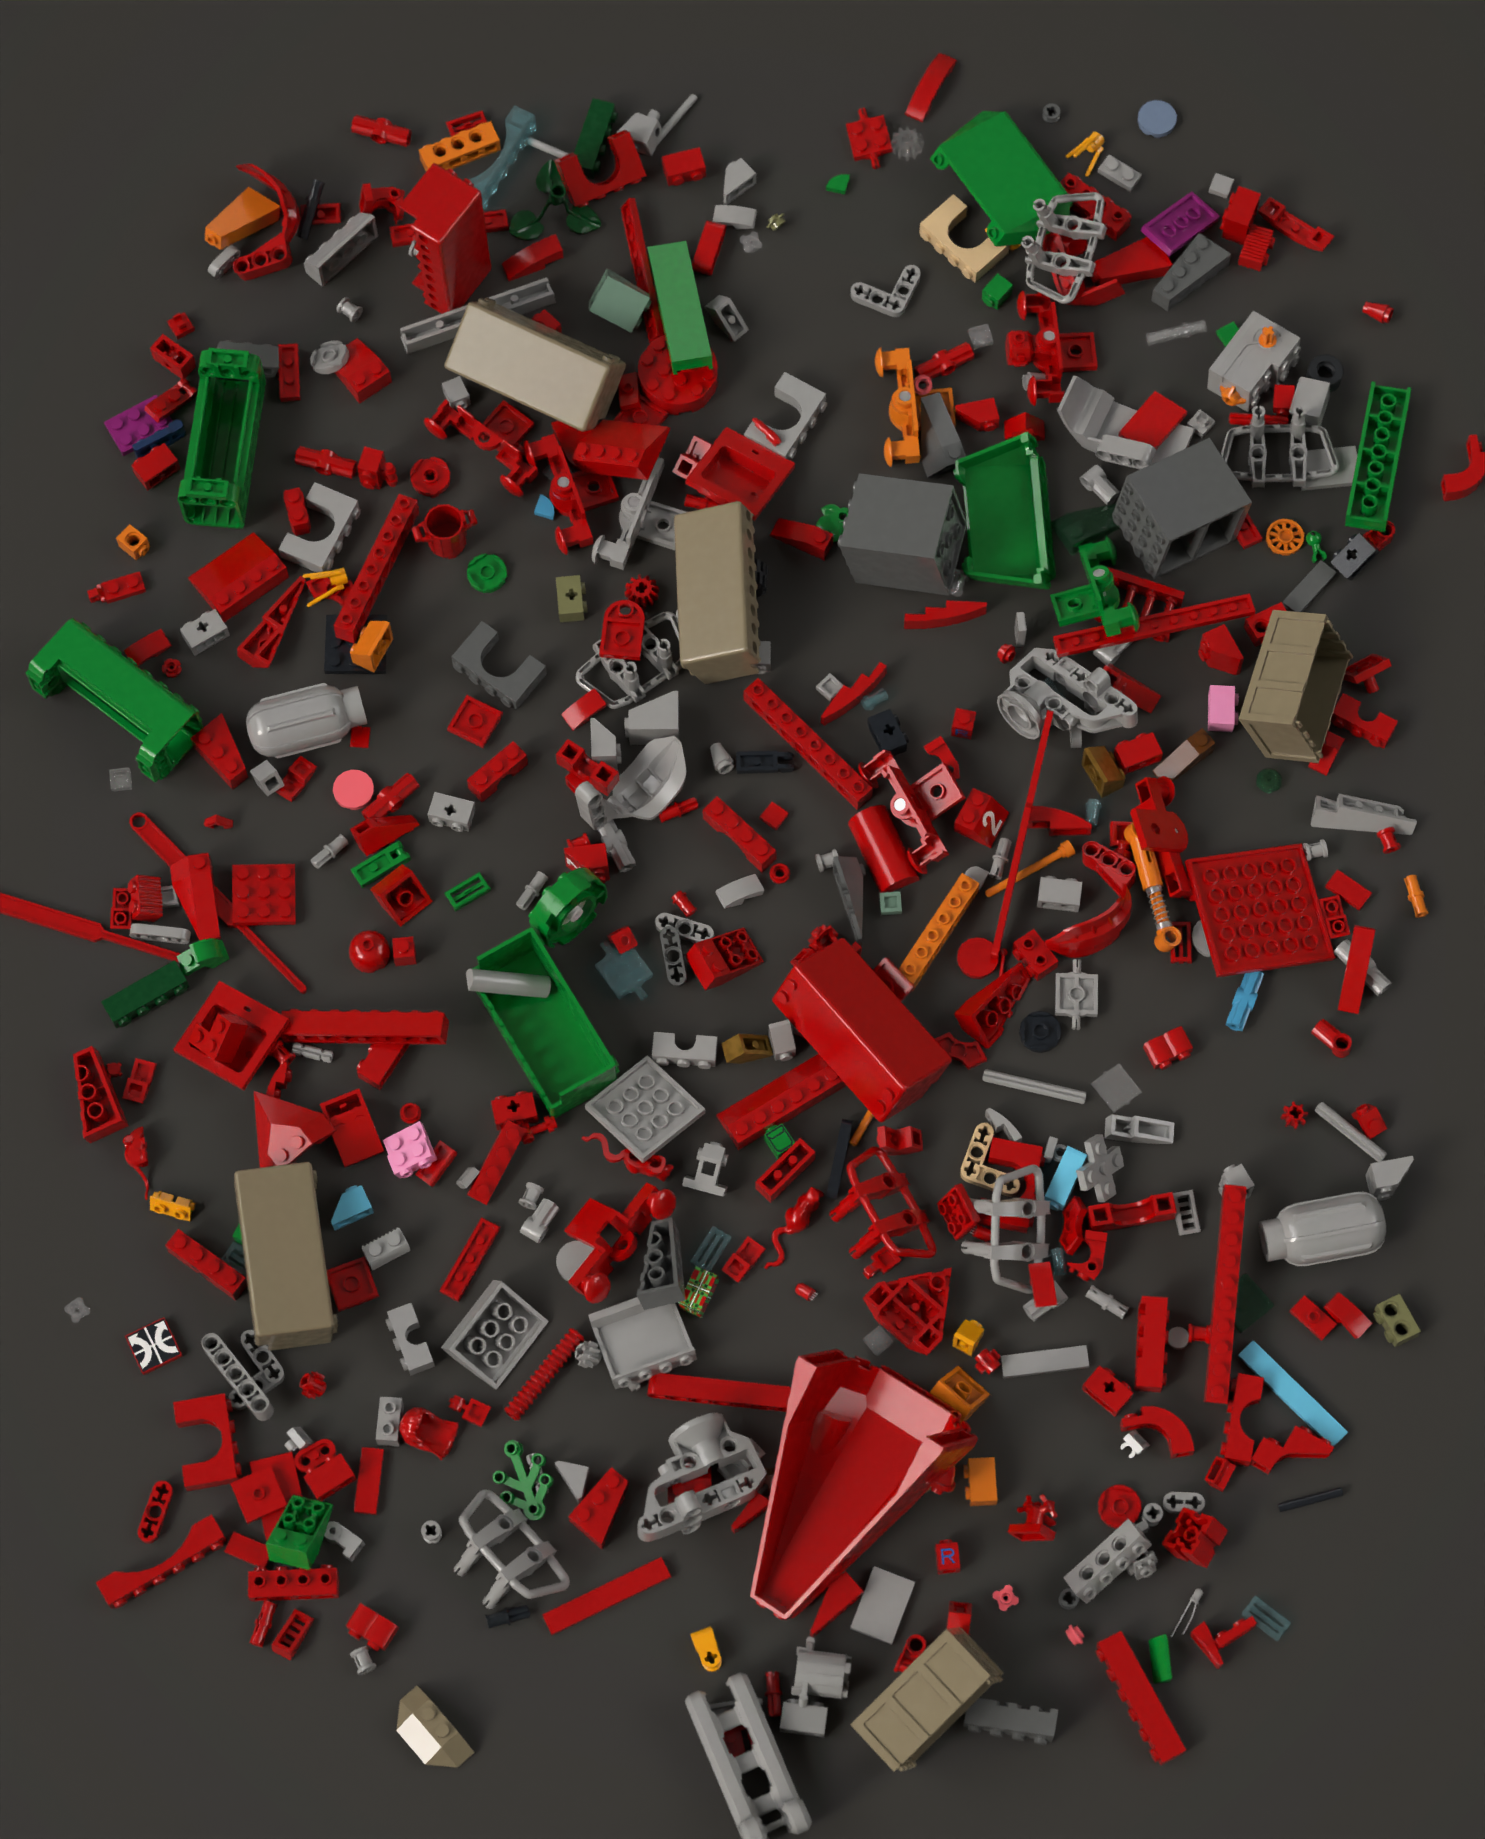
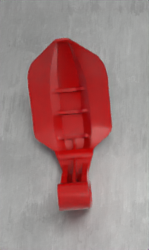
[233,163,300,281]
[1045,841,1136,958]

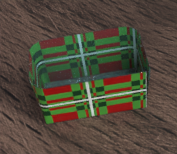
[678,1266,719,1318]

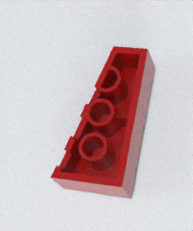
[73,1046,129,1144]
[1134,1296,1170,1392]

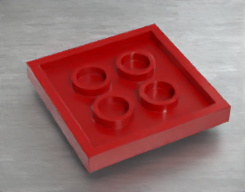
[232,864,296,926]

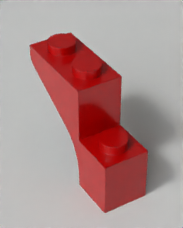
[1250,1425,1334,1474]

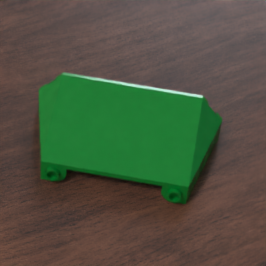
[930,111,1072,247]
[954,432,1056,590]

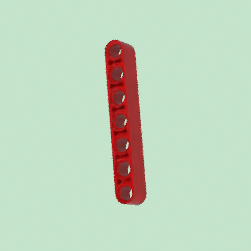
[647,1373,791,1412]

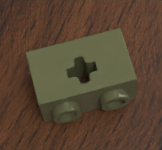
[556,575,588,623]

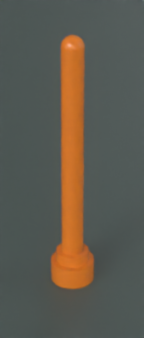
[985,840,1076,897]

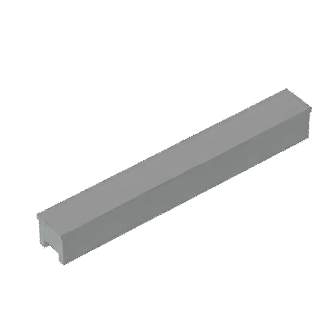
[400,277,556,354]

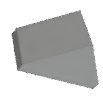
[555,1461,589,1503]

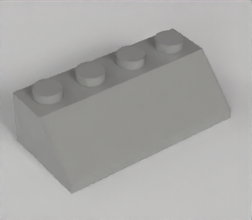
[304,212,378,287]

